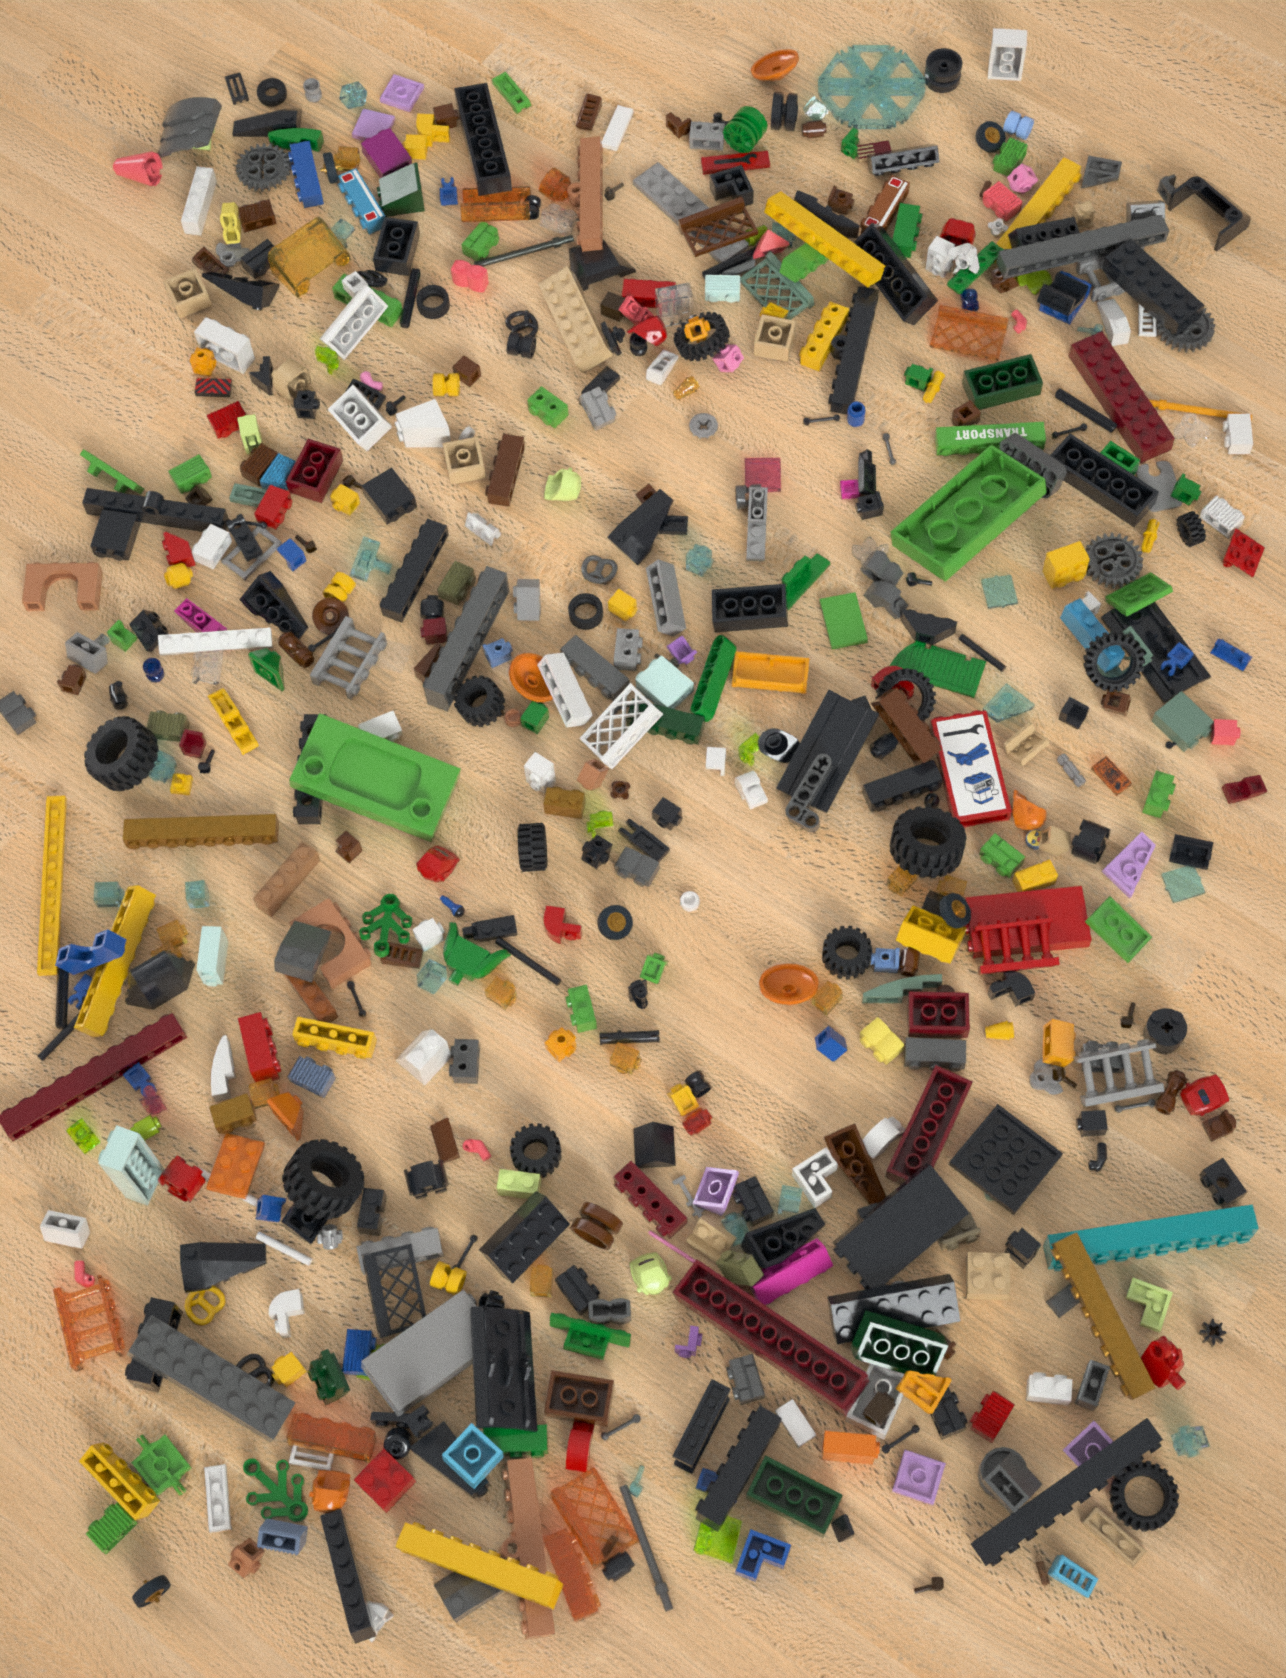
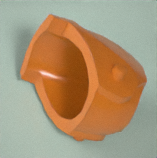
[1012,789,1047,830]
[309,1470,350,1513]

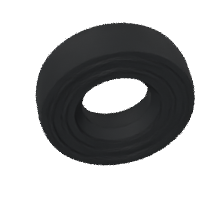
[257,78,287,107]

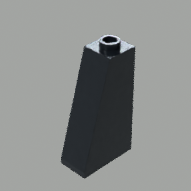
[410,1421,491,1499]

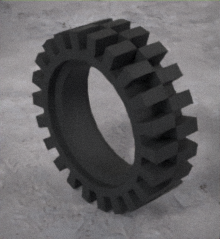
[673,312,730,361]
[1083,631,1145,692]
[875,668,936,721]
[1109,1461,1179,1532]

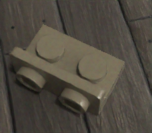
[937,1212,981,1251]

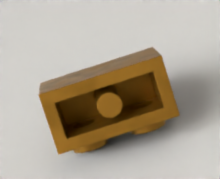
[543,787,586,819]
[209,1093,257,1134]

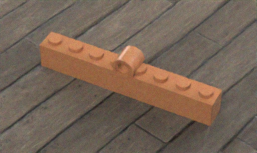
[567,136,603,252]
[498,1458,555,1640]

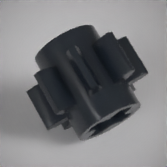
[479,1290,505,1308]
[1198,1319,1227,1347]

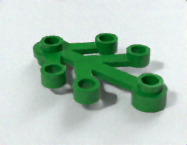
[359,894,413,958]
[243,1458,308,1522]

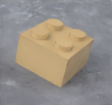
[163,268,212,319]
[754,315,796,362]
[442,436,486,485]
[966,1252,1010,1300]

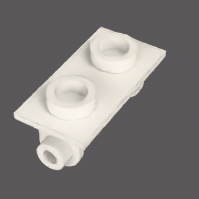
[465,512,501,546]

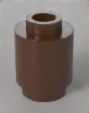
[802,120,827,139]
[898,947,920,977]

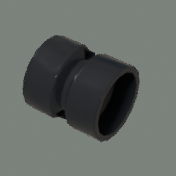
[506,332,537,359]

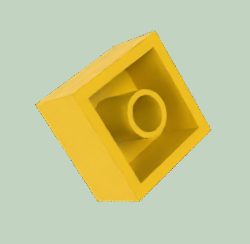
[1042,541,1090,589]

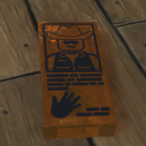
[1091,756,1132,796]

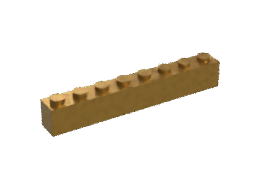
[123,814,279,849]
[1051,1233,1156,1400]

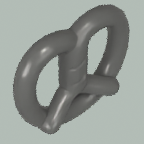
[581,555,618,585]

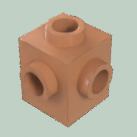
[228,1537,265,1579]

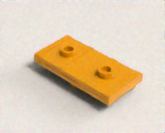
[732,651,810,694]

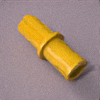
[922,371,945,403]
[1141,519,1160,553]

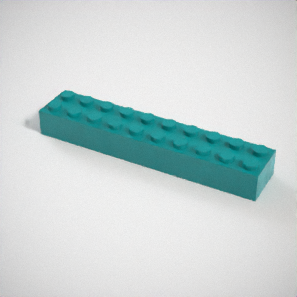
[1043,1204,1259,1271]

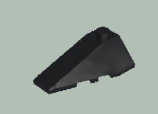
[794,190,859,239]
[202,271,280,310]
[239,571,309,639]
[741,1208,825,1269]

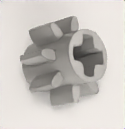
[317,1224,343,1250]

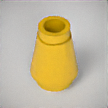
[985,1020,1014,1040]

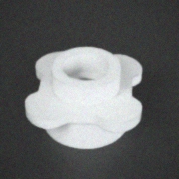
[988,218,1008,236]

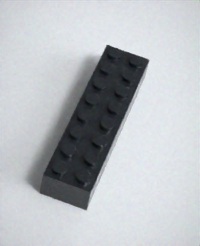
[454,83,512,196]

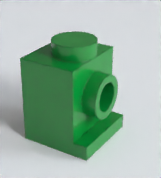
[904,364,933,392]
[1170,473,1202,506]

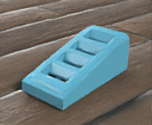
[1048,1555,1098,1598]

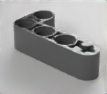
[1000,433,1067,498]
[785,754,833,832]

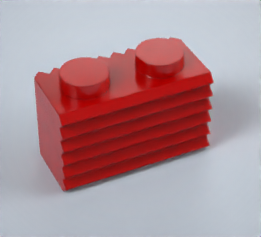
[207,401,246,439]
[969,1390,1015,1443]

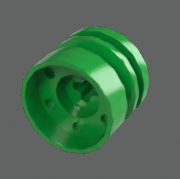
[723,106,768,153]

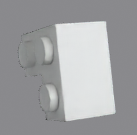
[792,1147,838,1208]

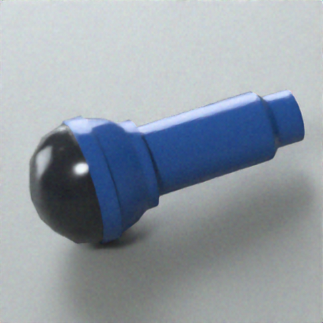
[440,895,465,918]

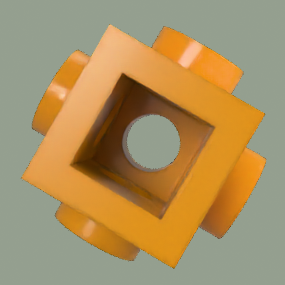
[684,316,711,343]
[190,347,217,377]
[544,1027,576,1062]

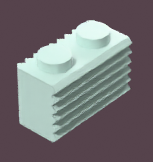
[705,275,740,303]

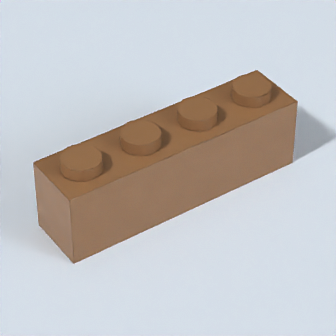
[253,841,320,918]

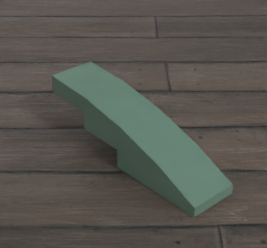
[862,974,942,1004]

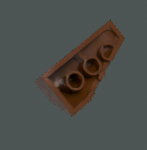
[824,1123,886,1205]

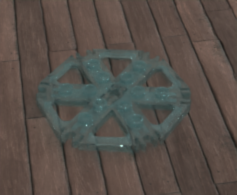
[818,45,926,129]

